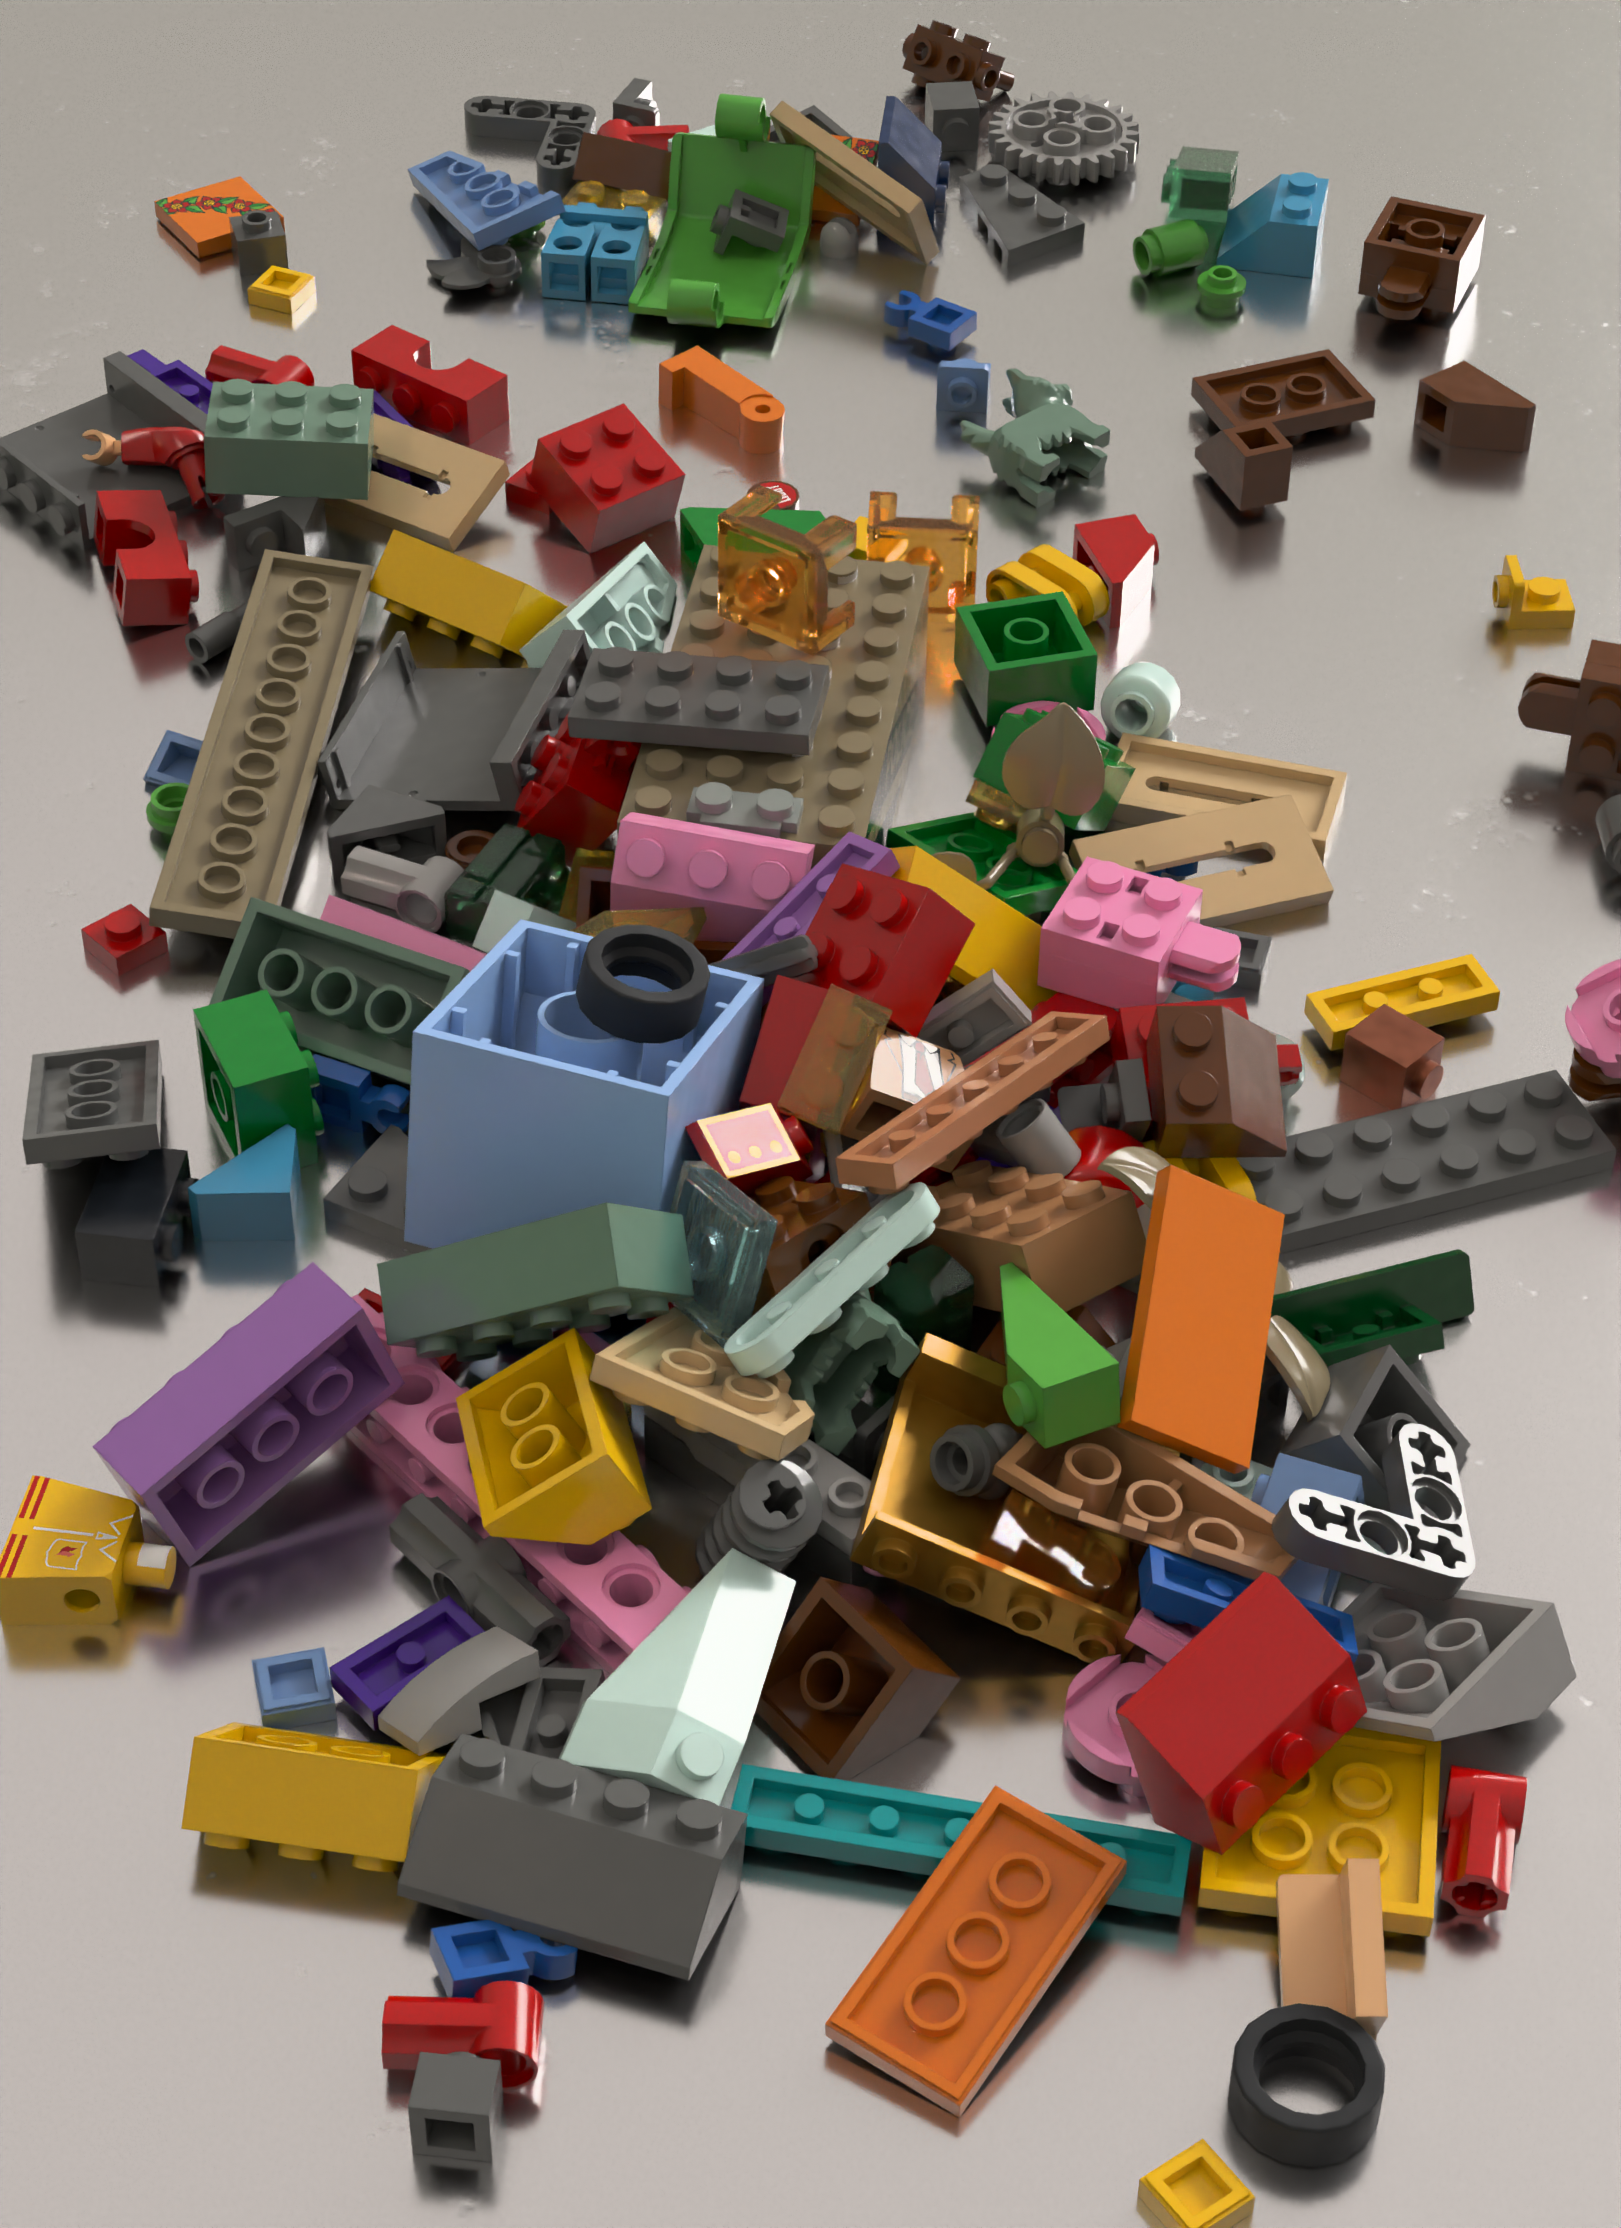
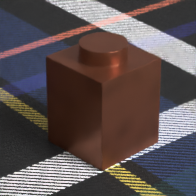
[1340,1004,1444,1110]

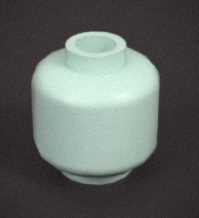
[1101,662,1180,739]

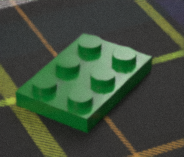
[885,811,1078,915]

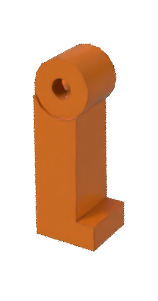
[658,345,785,455]

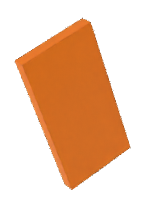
[1117,1165,1285,1474]
[825,1785,1127,2118]

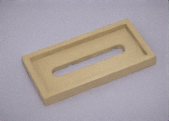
[769,100,940,265]
[324,413,510,552]
[1110,733,1347,860]
[1069,794,1334,928]

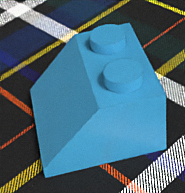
[1216,172,1329,278]

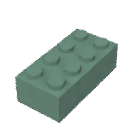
[209,897,470,1090]
[377,1202,694,1362]

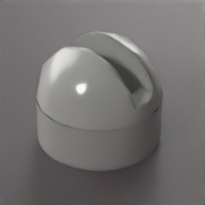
[820,217,859,259]

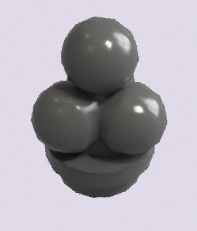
[930,1423,1024,1500]

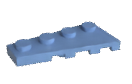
[407,150,566,251]

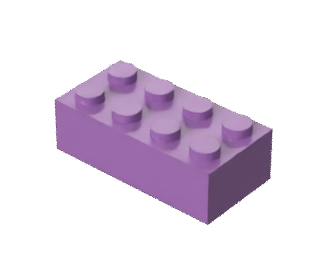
[92,1262,405,1567]

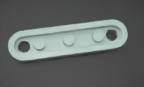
[724,1182,940,1378]

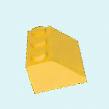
[370,529,568,659]
[456,1328,652,1545]
[181,1722,447,1872]

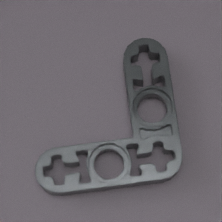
[464,96,596,190]
[1271,1423,1475,1601]

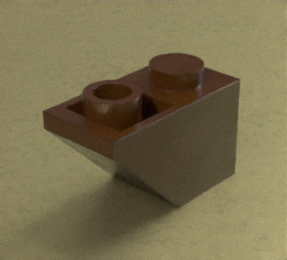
[1414,360,1536,452]
[1194,420,1293,511]

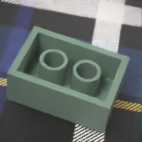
[204,379,374,500]

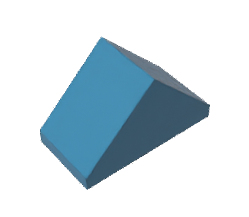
[188,1124,301,1241]

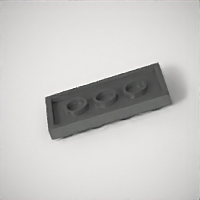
[568,647,830,755]
[22,1040,162,1169]

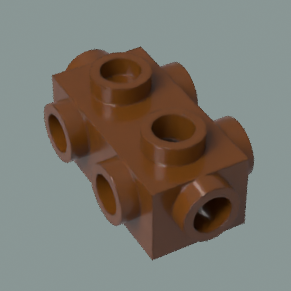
[902,20,1014,102]

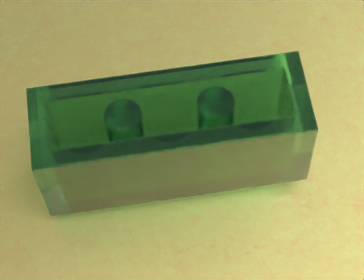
[1161,146,1239,223]

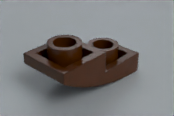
[571,132,671,203]

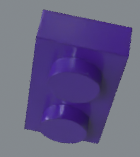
[329,1595,485,1731]

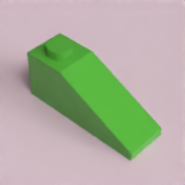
[1000,1262,1120,1449]

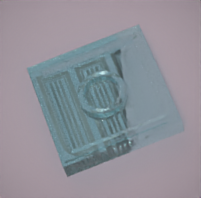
[669,1161,778,1348]

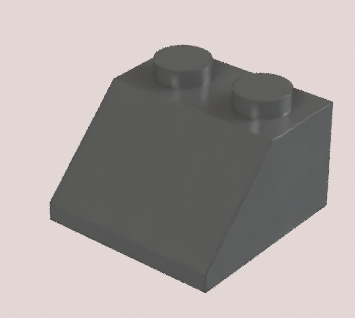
[1280,1344,1471,1517]

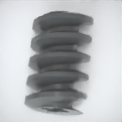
[695,1459,823,1577]

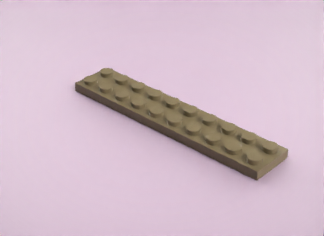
[149,549,374,939]

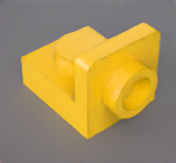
[1492,555,1576,630]

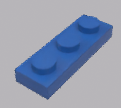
[1138,1544,1359,1665]

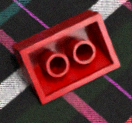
[1115,1572,1367,1855]

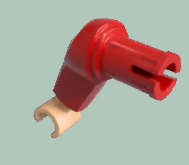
[82,427,225,509]

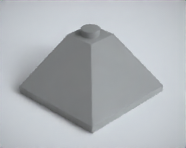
[1342,1582,1577,1742]

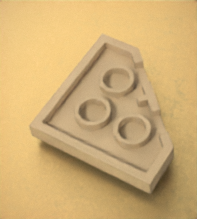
[589,1297,815,1461]

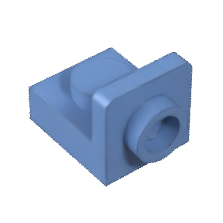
[936,358,991,413]

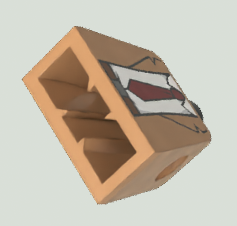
[839,1027,975,1173]

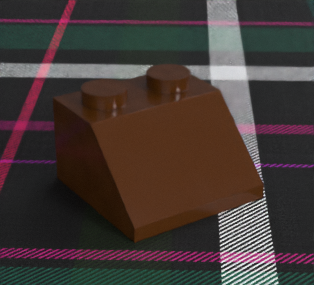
[1146,1006,1287,1158]
[755,1577,961,1781]

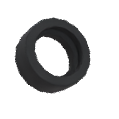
[576,925,710,1044]
[1228,2003,1385,2167]

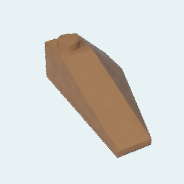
[992,1424,1299,1580]

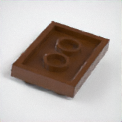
[1191,349,1376,437]

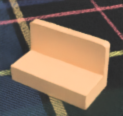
[1276,1858,1388,2034]

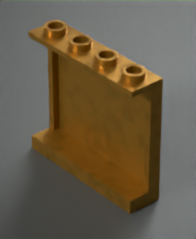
[849,1333,1180,1664]

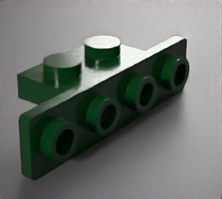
[1265,1249,1474,1368]

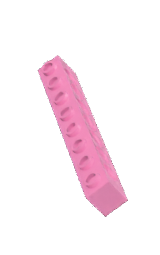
[350,1294,692,1675]

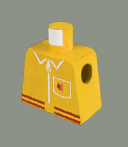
[0,1475,177,1626]

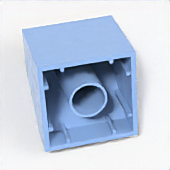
[404,919,764,1249]

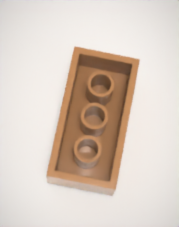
[891,1160,1146,1312]

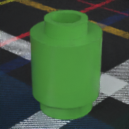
[1133,218,1209,277]

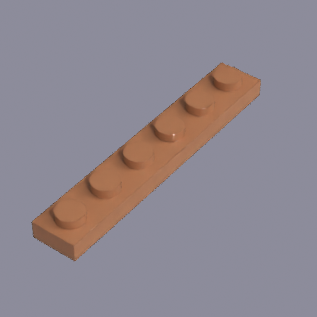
[835,1011,1110,1195]

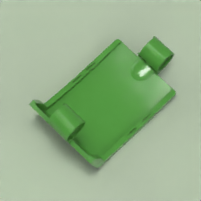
[628,94,816,328]

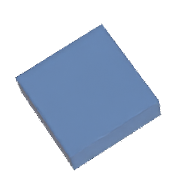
[251,1647,337,1729]

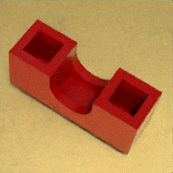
[351,325,510,446]
[93,490,199,626]

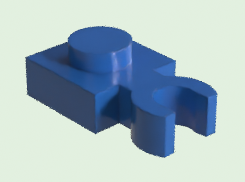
[884,290,977,351]
[311,1054,410,1134]
[429,1919,578,1998]

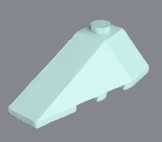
[519,542,678,668]
[559,1548,796,1806]

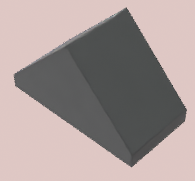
[327,784,447,884]

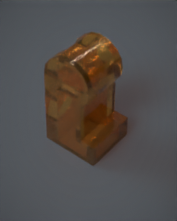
[976,1489,1121,1604]

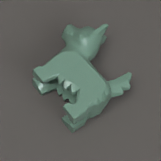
[960,368,1111,508]
[784,1288,920,1456]

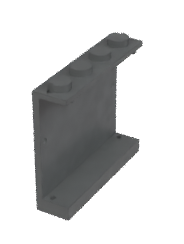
[0,351,209,551]
[318,630,591,811]

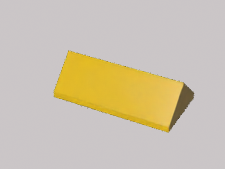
[890,846,1058,1011]

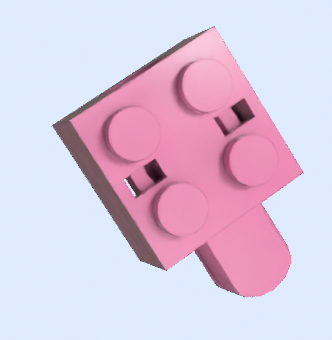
[1037,856,1241,1010]

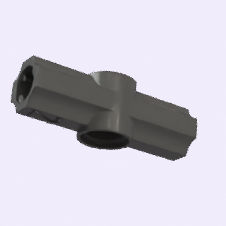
[389,1493,571,1667]

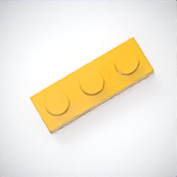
[1304,954,1500,1051]

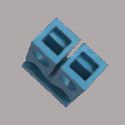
[541,202,649,304]

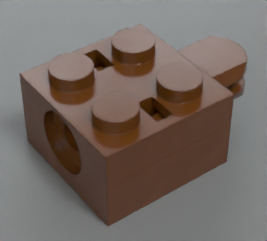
[1358,196,1486,320]
[1518,639,1621,781]
[686,1176,891,1321]

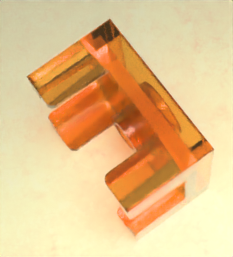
[718,485,857,656]
[866,491,980,623]

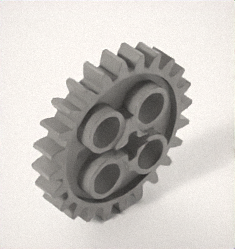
[988,91,1140,185]

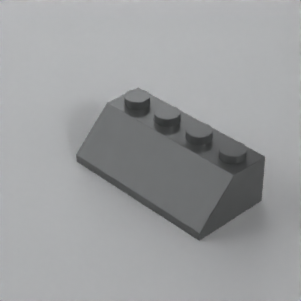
[397,1733,748,1981]

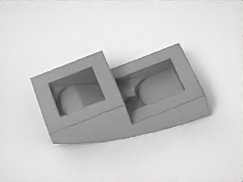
[378,1626,541,1756]

